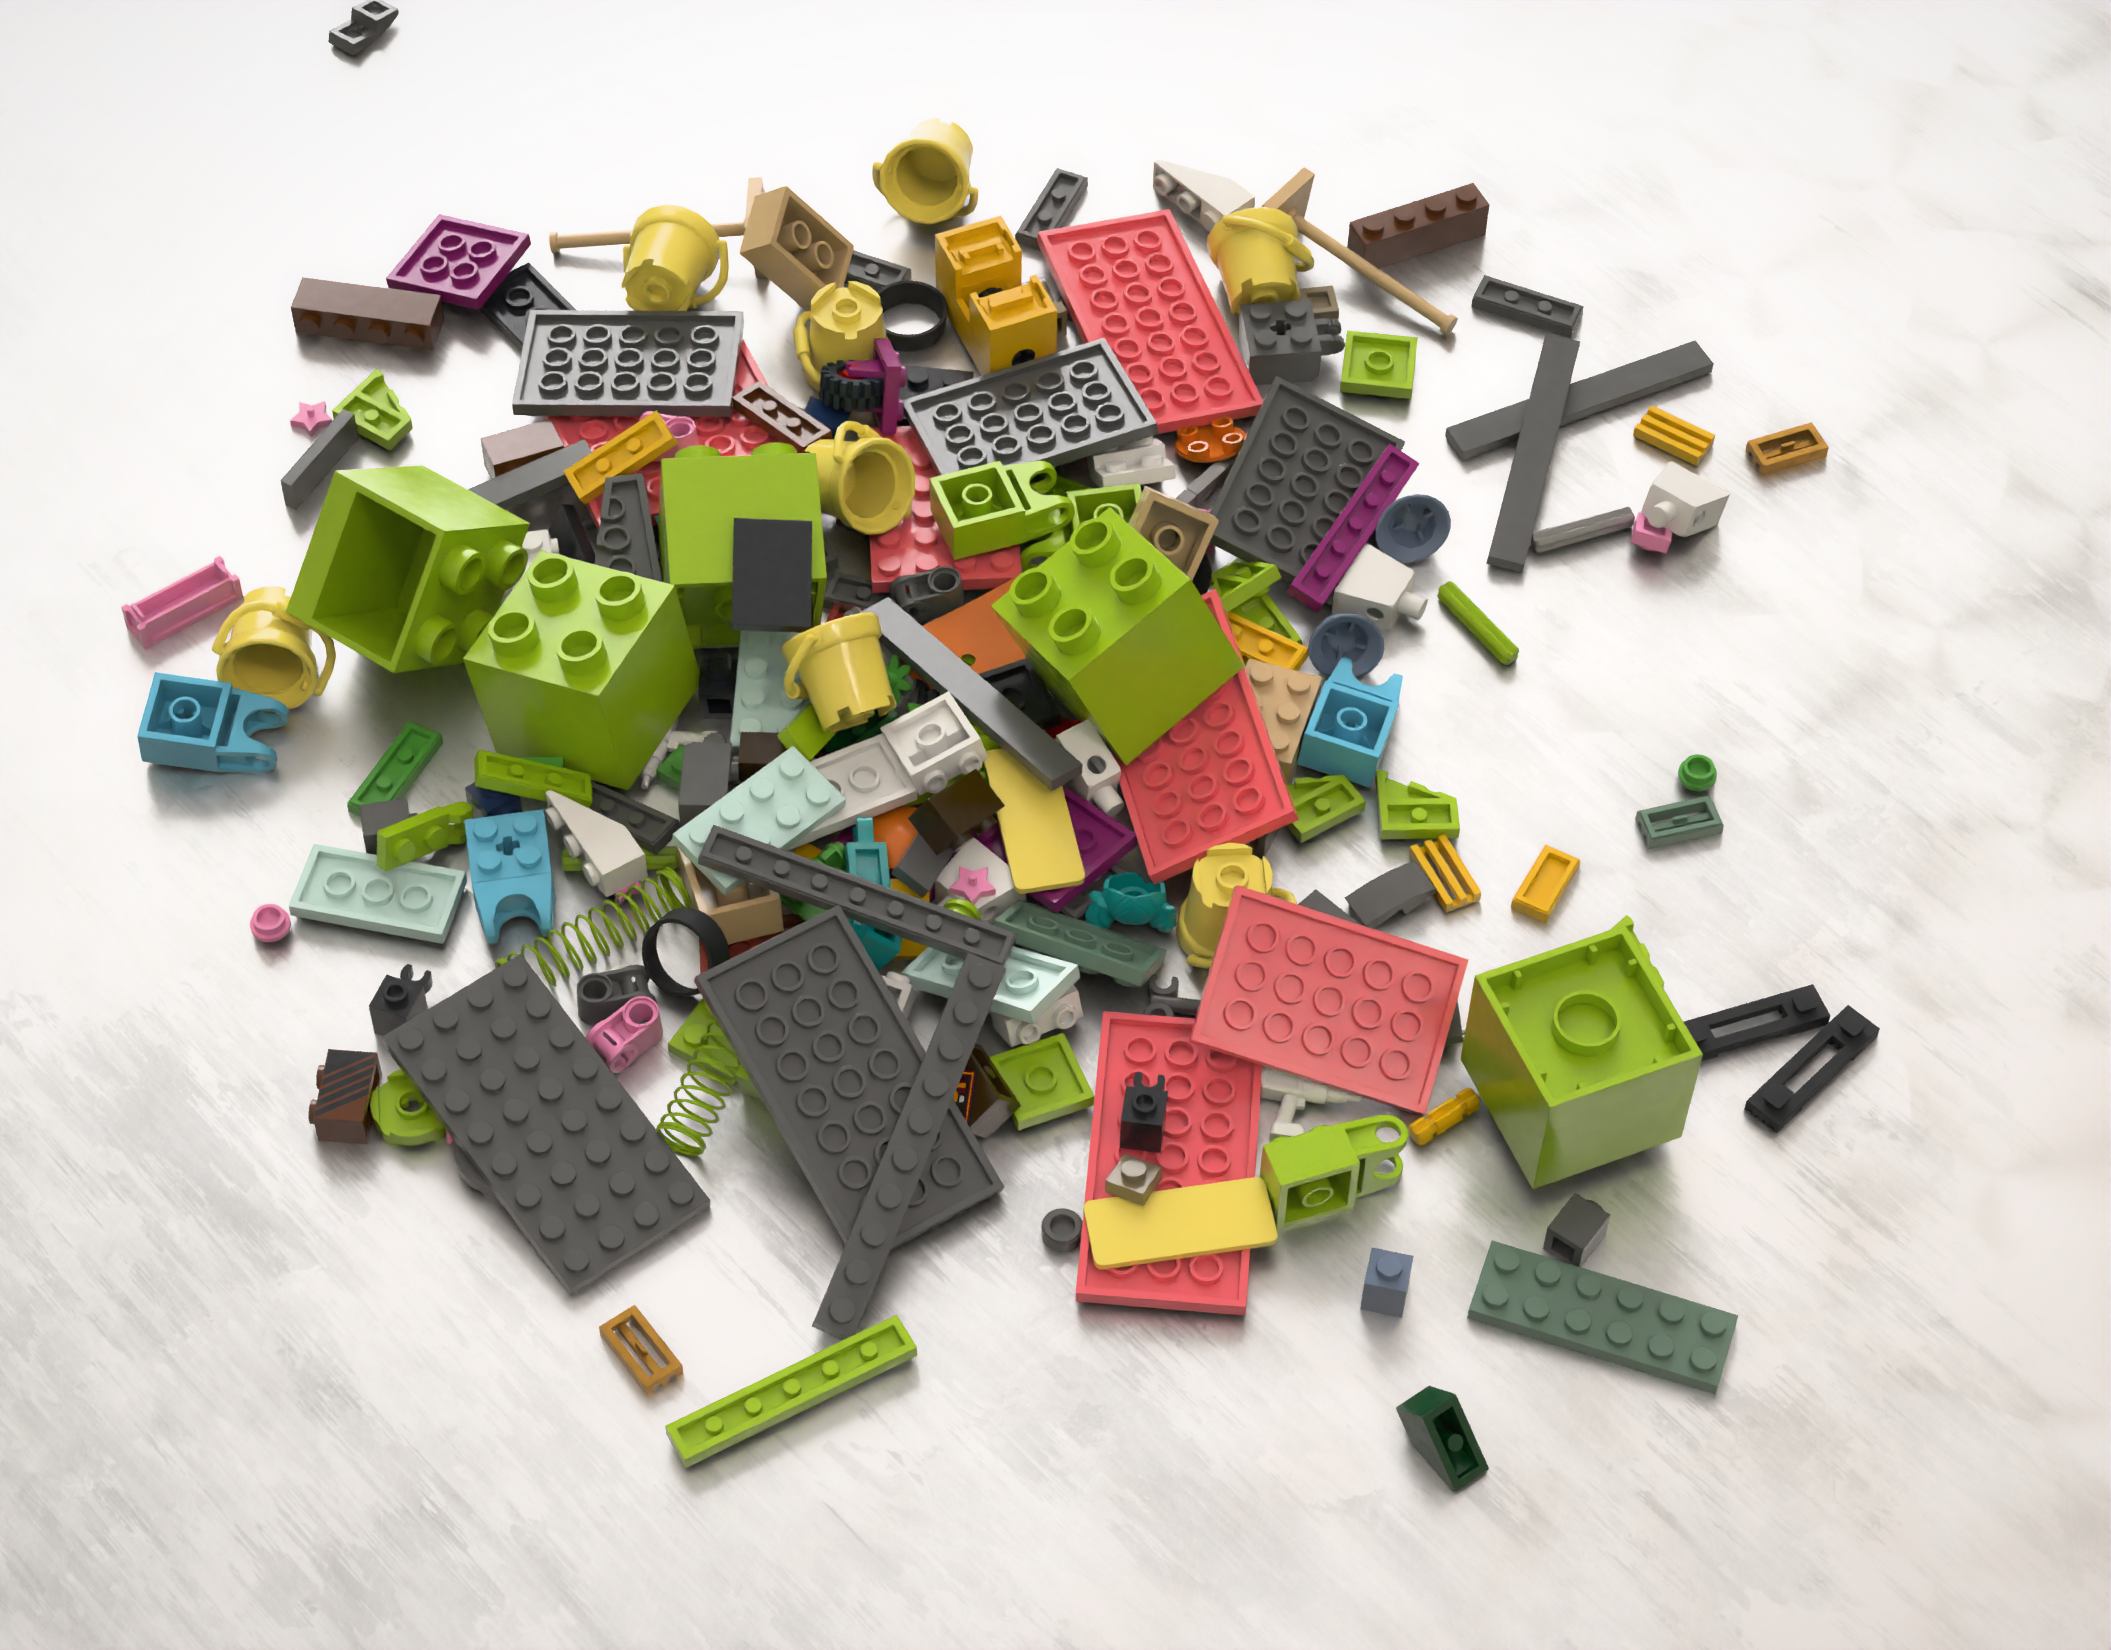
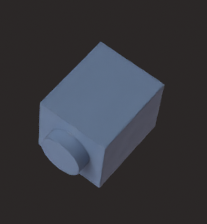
[1360,1247,1414,1318]

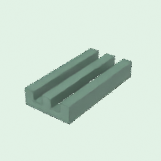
[1635,795,1724,849]

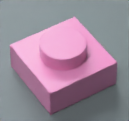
[1631,512,1672,554]

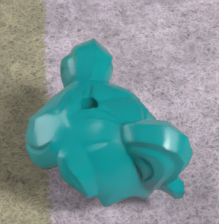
[1085,872,1176,933]

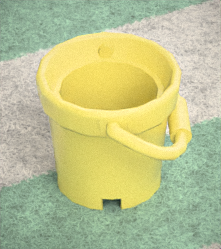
[872,118,979,224]
[621,204,729,311]
[1207,207,1314,316]
[793,281,887,392]
[804,421,916,535]
[212,586,336,712]
[781,612,897,733]
[1176,843,1297,970]

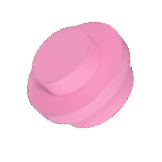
[250,904,291,942]

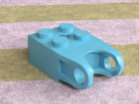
[1297,657,1403,788]
[137,672,290,773]
[464,809,556,945]

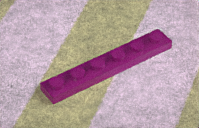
[1286,443,1420,613]

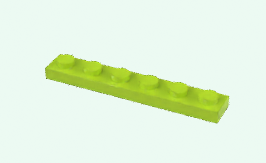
[665,1314,917,1468]

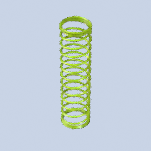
[495,867,692,987]
[655,1016,739,1156]

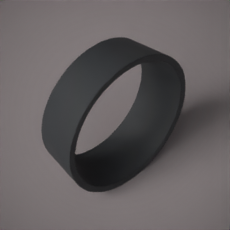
[877,281,948,352]
[642,907,730,997]

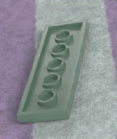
[1467,1240,1739,1395]

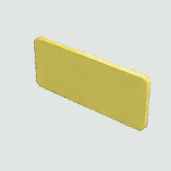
[983,748,1085,894]
[1083,1177,1278,1270]

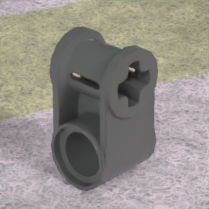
[889,566,965,623]
[577,965,657,1026]

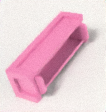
[121,556,244,650]

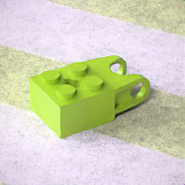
[929,461,1075,560]
[1021,483,1142,571]
[1260,1115,1408,1230]

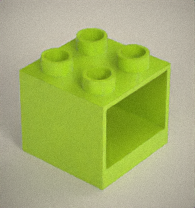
[658,442,827,649]
[286,465,530,673]
[991,507,1245,765]
[463,551,700,791]
[1460,925,1703,1189]

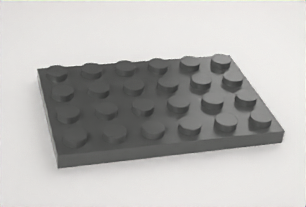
[512,310,745,418]
[902,338,1158,476]
[1209,376,1405,605]

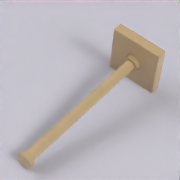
[1262,167,1458,336]
[549,177,766,278]

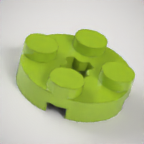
[370,1069,446,1146]

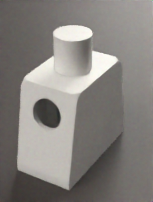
[1641,461,1730,537]
[1332,543,1428,630]
[1055,720,1125,817]
[935,838,1026,924]

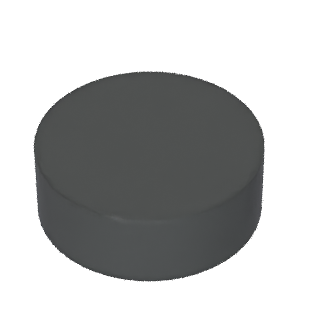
[1041,1208,1083,1252]

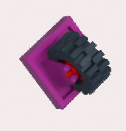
[819,338,906,434]

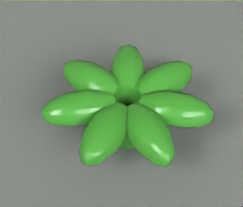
[885,655,912,705]

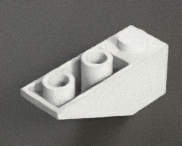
[1152,159,1256,232]
[544,790,648,897]

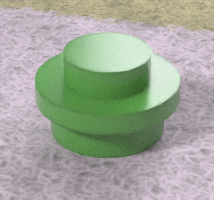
[1678,754,1717,791]

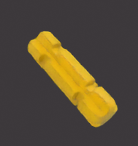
[1408,1088,1481,1146]

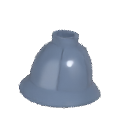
[1376,494,1451,563]
[1308,613,1384,678]

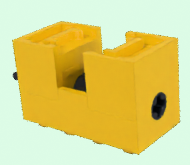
[935,215,1057,376]

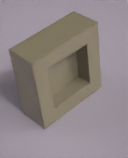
[1299,285,1339,321]
[1105,1154,1162,1206]

